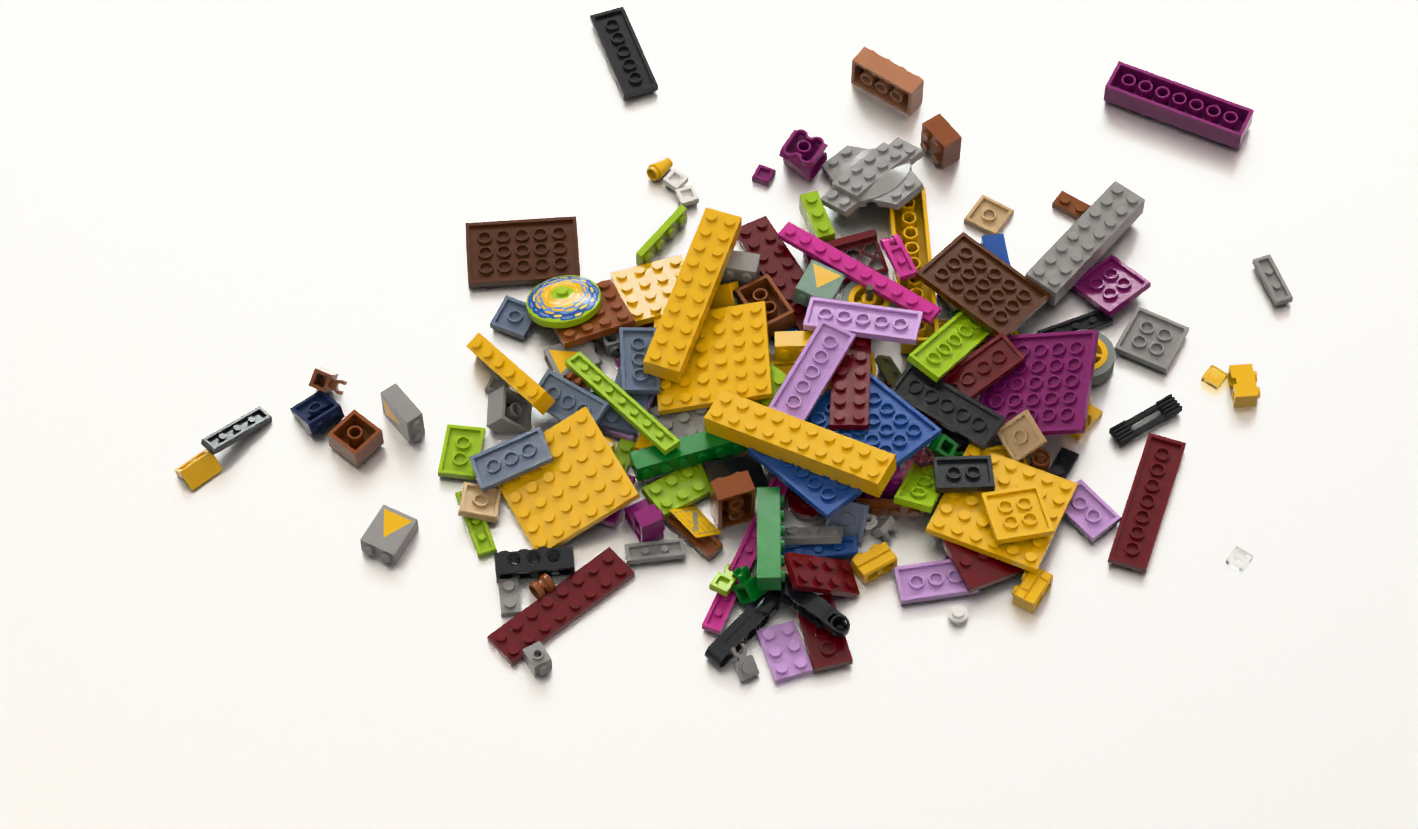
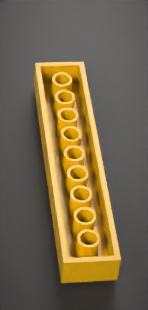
[888,187,939,354]
[643,207,742,383]
[704,390,896,498]

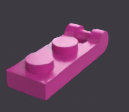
[880,234,918,281]

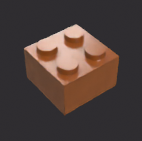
[920,113,962,169]
[327,409,384,467]

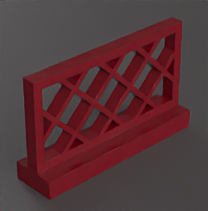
[803,229,889,285]

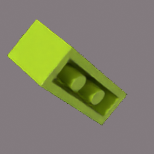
[799,191,835,242]

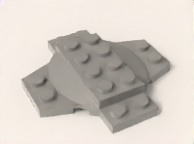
[821,138,924,217]

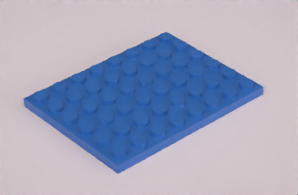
[748,373,942,520]

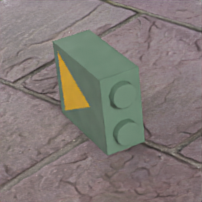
[792,260,846,308]

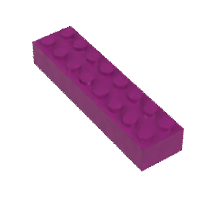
[1103,61,1254,150]

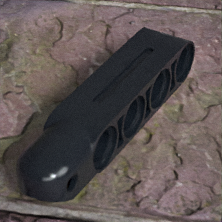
[768,573,850,637]
[704,592,780,668]

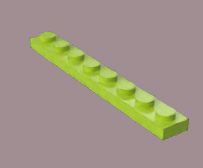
[565,351,680,455]

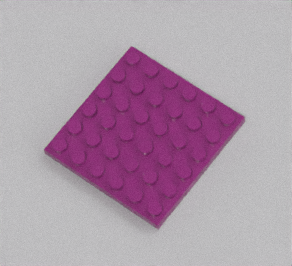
[978,330,1099,438]

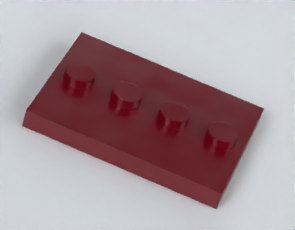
[943,541,1025,593]

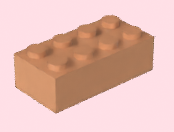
[851,46,924,116]

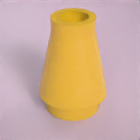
[646,157,673,181]

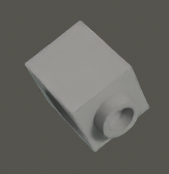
[598,332,620,357]

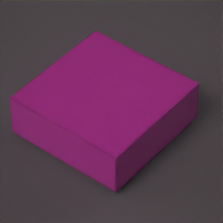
[752,164,776,187]

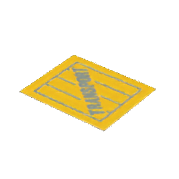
[669,506,722,538]

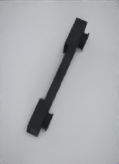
[1109,394,1183,446]

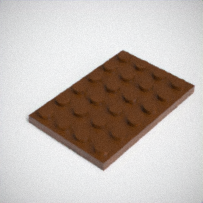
[465,216,580,288]
[915,232,1051,338]

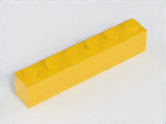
[466,332,556,415]

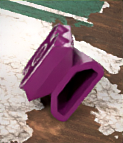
[779,129,828,182]

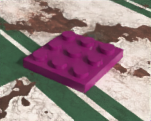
[1071,254,1151,317]

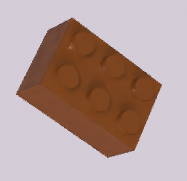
[735,274,796,339]
[710,470,755,531]

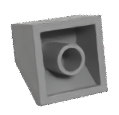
[486,386,532,435]

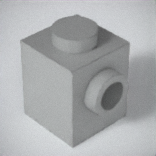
[522,641,552,677]

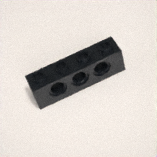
[494,545,575,583]

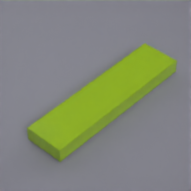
[455,491,497,559]

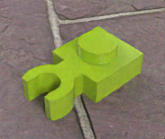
[709,564,736,597]

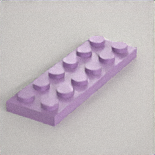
[803,297,923,345]
[768,319,856,421]

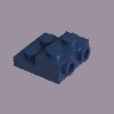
[290,391,345,436]

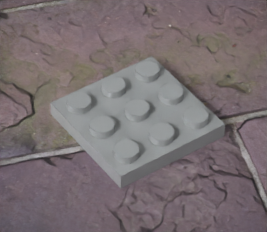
[1114,306,1189,373]
[648,405,710,438]

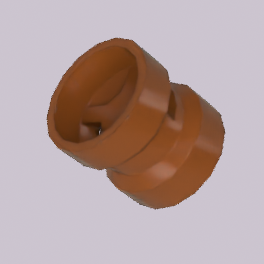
[1030,449,1051,472]
[528,573,556,599]

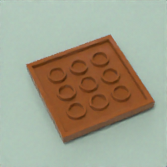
[553,279,636,349]

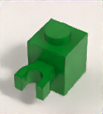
[925,434,963,458]
[732,565,768,605]

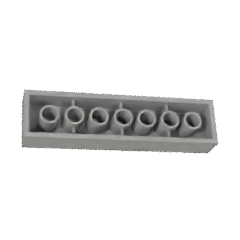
[1025,181,1145,306]

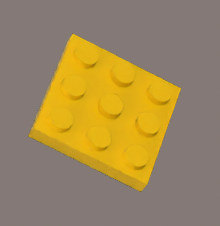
[981,484,1054,545]

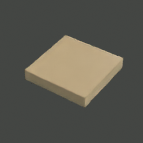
[963,194,1014,235]
[997,410,1047,462]
[458,481,501,523]

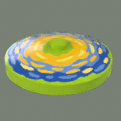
[526,275,602,329]

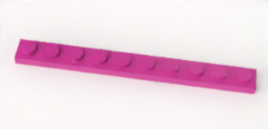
[778,221,941,325]
[702,476,790,635]

